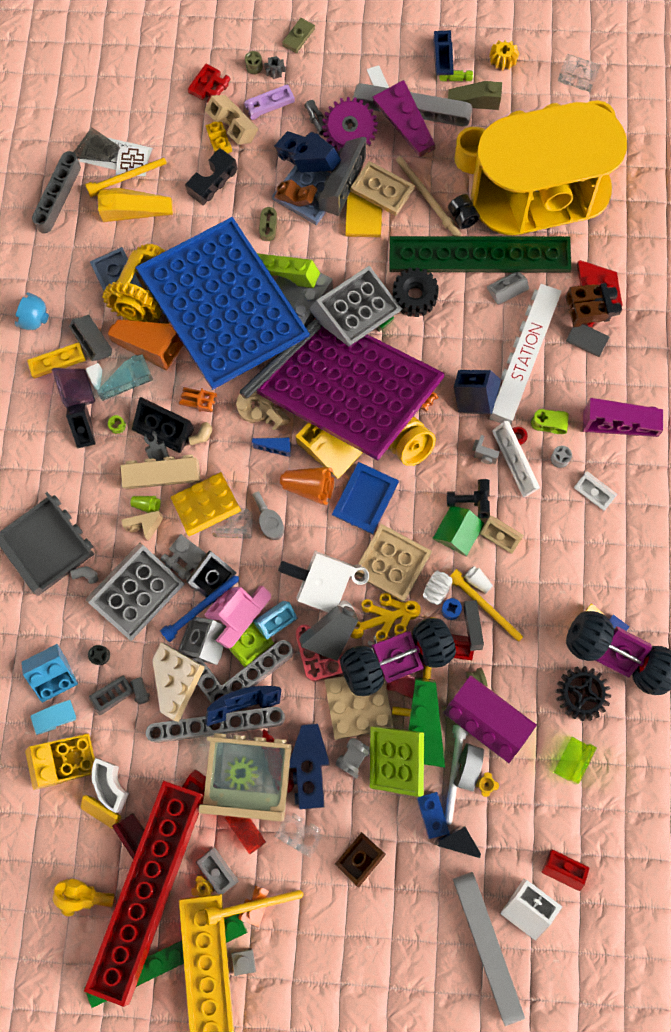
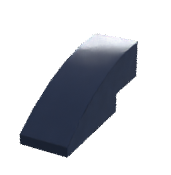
[433,30,454,75]

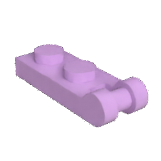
[244,84,295,120]

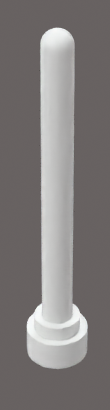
[445,725,468,825]

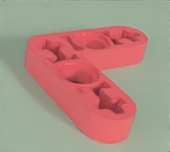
[296,625,343,681]

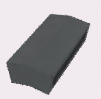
[69,315,112,361]

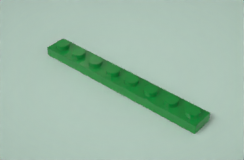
[84,914,248,1008]

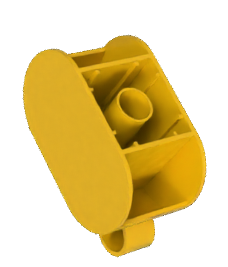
[454,100,627,235]

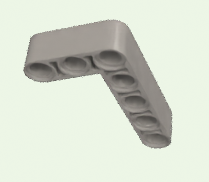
[193,640,294,703]

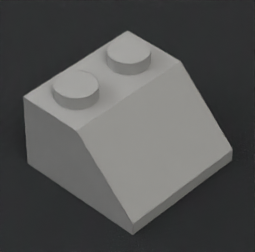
[178,617,226,665]

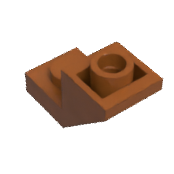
[275,179,317,207]

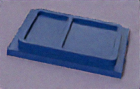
[332,462,399,534]

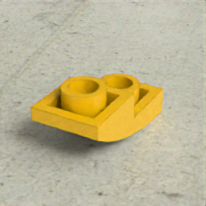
[205,121,233,153]

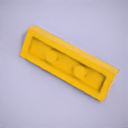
[27,342,86,379]

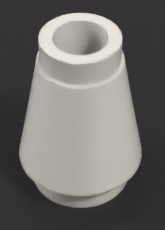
[464,566,493,594]

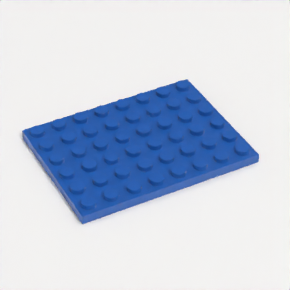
[136,216,310,390]

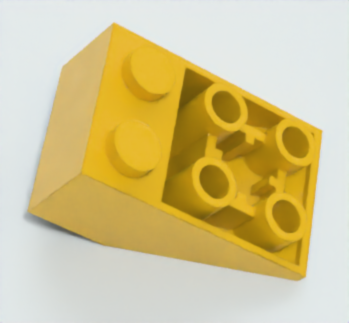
[295,422,363,479]
[25,734,95,790]

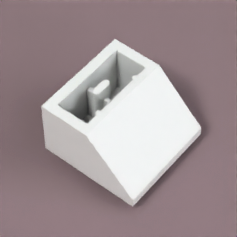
[500,879,562,941]

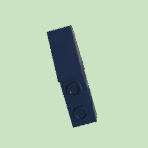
[274,131,341,173]
[289,724,330,809]

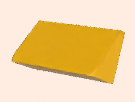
[81,795,122,829]

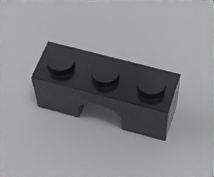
[185,148,238,205]

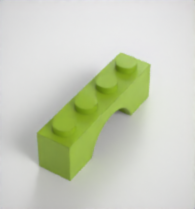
[257,253,320,288]

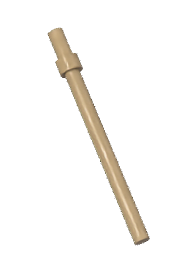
[396,156,461,236]

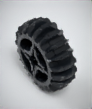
[556,666,611,721]

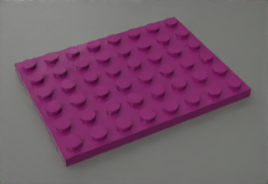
[256,319,444,461]

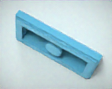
[253,601,298,639]

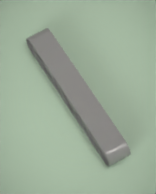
[352,83,472,126]
[146,707,285,743]
[453,872,525,1026]

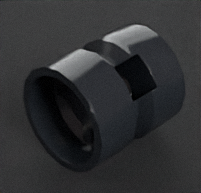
[448,194,480,229]

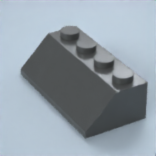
[317,137,366,216]

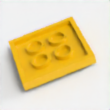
[171,472,241,537]

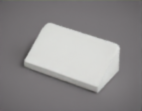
[574,471,618,511]

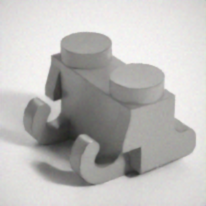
[336,738,370,779]

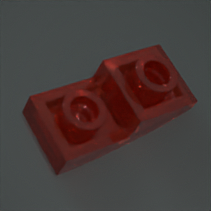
[225,816,266,855]

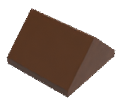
[335,832,386,888]

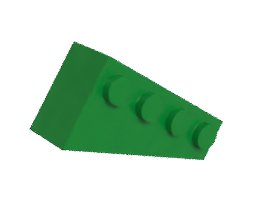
[408,677,445,768]

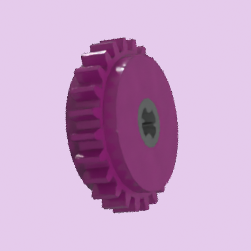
[322,97,378,153]

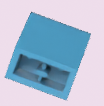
[21,644,78,703]

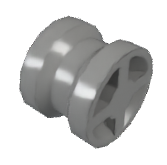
[551,445,572,468]

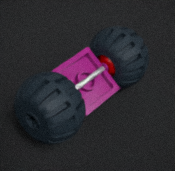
[566,611,671,695]
[340,618,456,696]

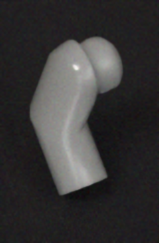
[70,566,98,584]

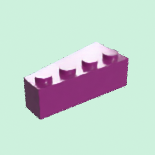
[372,80,436,157]
[583,398,663,437]

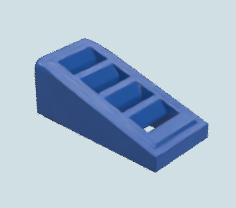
[252,438,291,457]

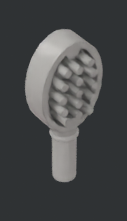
[252,491,284,540]

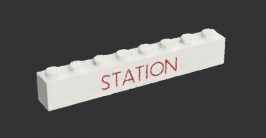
[489,284,562,425]

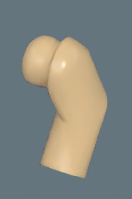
[188,422,212,445]

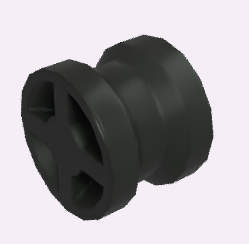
[88,645,110,665]

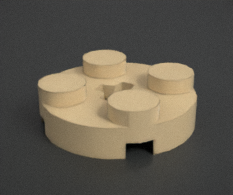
[236,391,274,423]

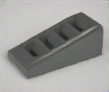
[89,675,134,716]

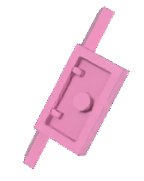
[204,586,271,648]

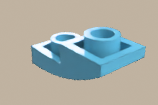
[30,700,76,735]

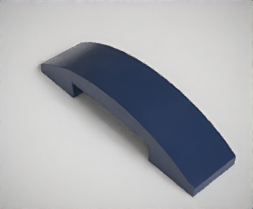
[205,686,282,726]

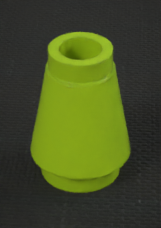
[130,496,161,513]

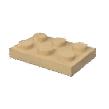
[350,161,415,216]

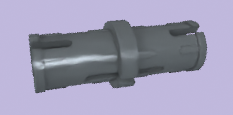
[304,100,327,136]

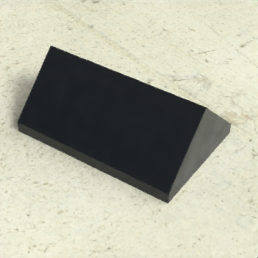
[132,397,194,453]
[434,826,481,858]

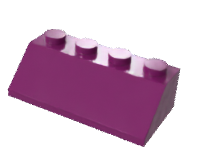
[443,675,537,763]

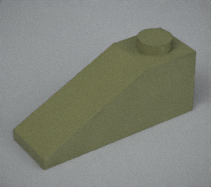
[448,81,502,110]

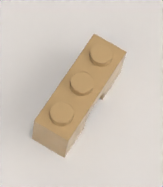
[205,95,259,144]

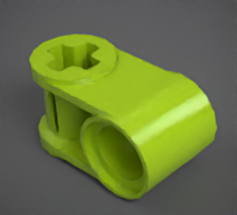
[531,409,569,434]

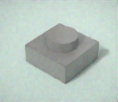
[231,949,256,976]

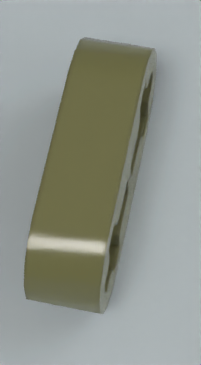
[259,207,277,241]

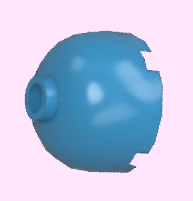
[15,292,49,330]

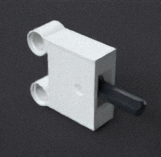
[278,551,369,613]

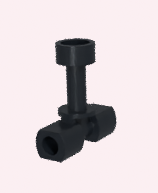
[447,479,490,519]

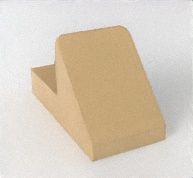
[122,511,163,541]

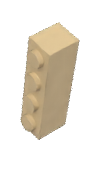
[120,455,201,489]

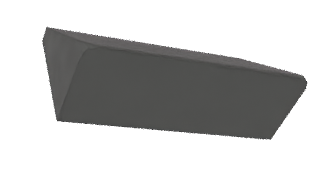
[566,324,610,357]

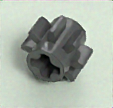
[264,56,286,79]

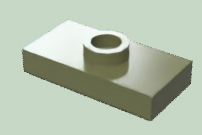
[282,18,315,53]

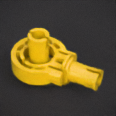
[53,879,114,917]

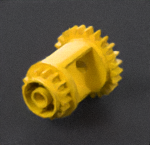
[102,244,166,323]

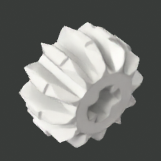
[423,570,452,605]

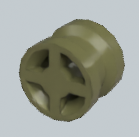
[245,51,263,75]
[466,667,488,687]

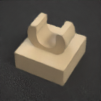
[265,407,291,430]

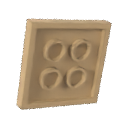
[354,524,432,602]
[324,676,394,740]

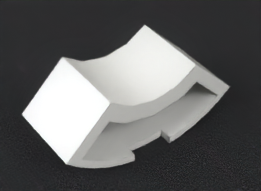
[92,758,129,813]

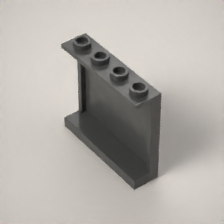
[0,492,95,596]

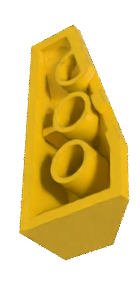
[98,188,173,222]

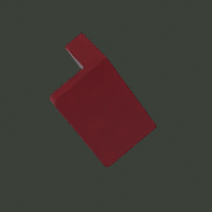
[112,813,144,859]

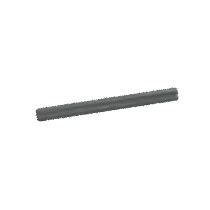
[240,320,322,399]

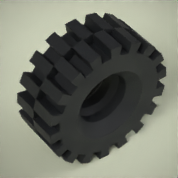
[393,268,439,317]

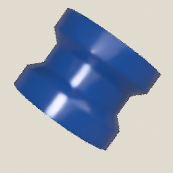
[441,598,462,620]

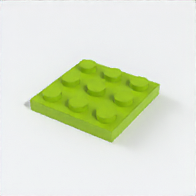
[370,726,424,797]

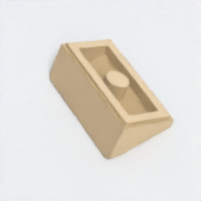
[479,515,524,554]

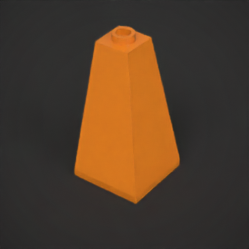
[108,319,183,371]

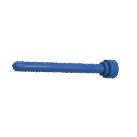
[160,575,239,642]

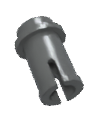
[130,677,150,705]

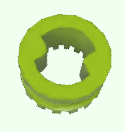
[108,415,126,434]

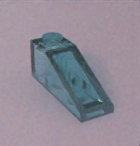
[97,354,154,401]

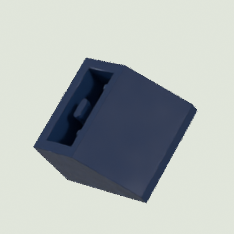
[454,370,501,414]

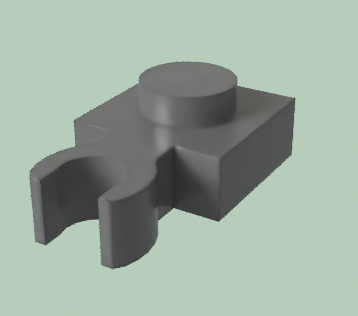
[144,431,170,461]

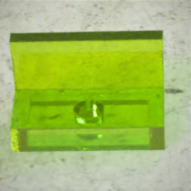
[553,737,597,785]

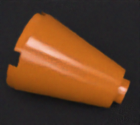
[280,467,334,505]

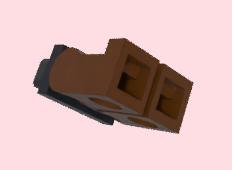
[565,283,622,327]

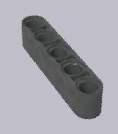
[32,151,81,234]

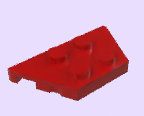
[577,260,623,327]

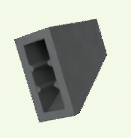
[299,605,358,661]

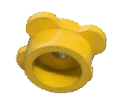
[475,772,499,797]
[191,876,213,896]

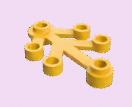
[350,593,421,642]

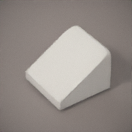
[86,363,102,391]

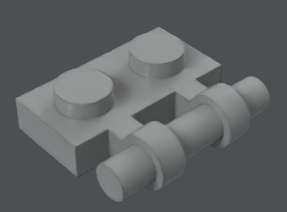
[160,534,206,580]

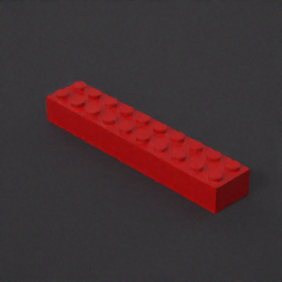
[84,780,204,1007]

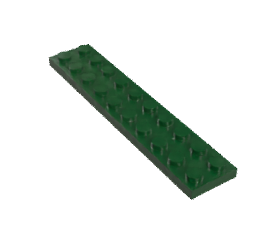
[389,236,572,273]

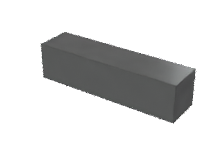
[463,600,484,651]

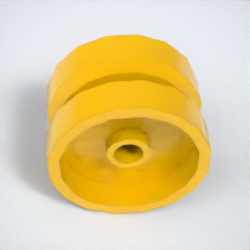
[388,417,436,466]

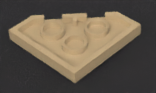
[152,642,205,722]

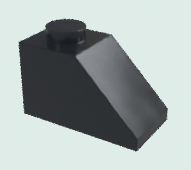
[66,402,96,449]

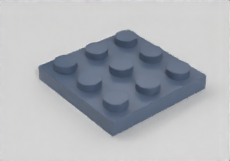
[272,165,331,225]

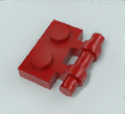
[187,63,231,103]

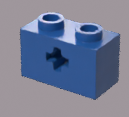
[416,792,449,839]

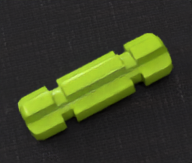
[439,70,473,81]

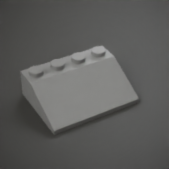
[309,266,402,347]
[275,273,333,327]
[86,543,184,641]

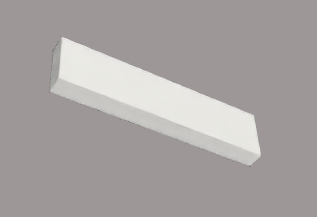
[492,421,540,497]

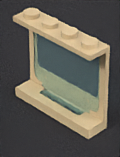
[199,733,292,821]

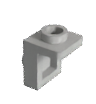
[472,435,499,464]

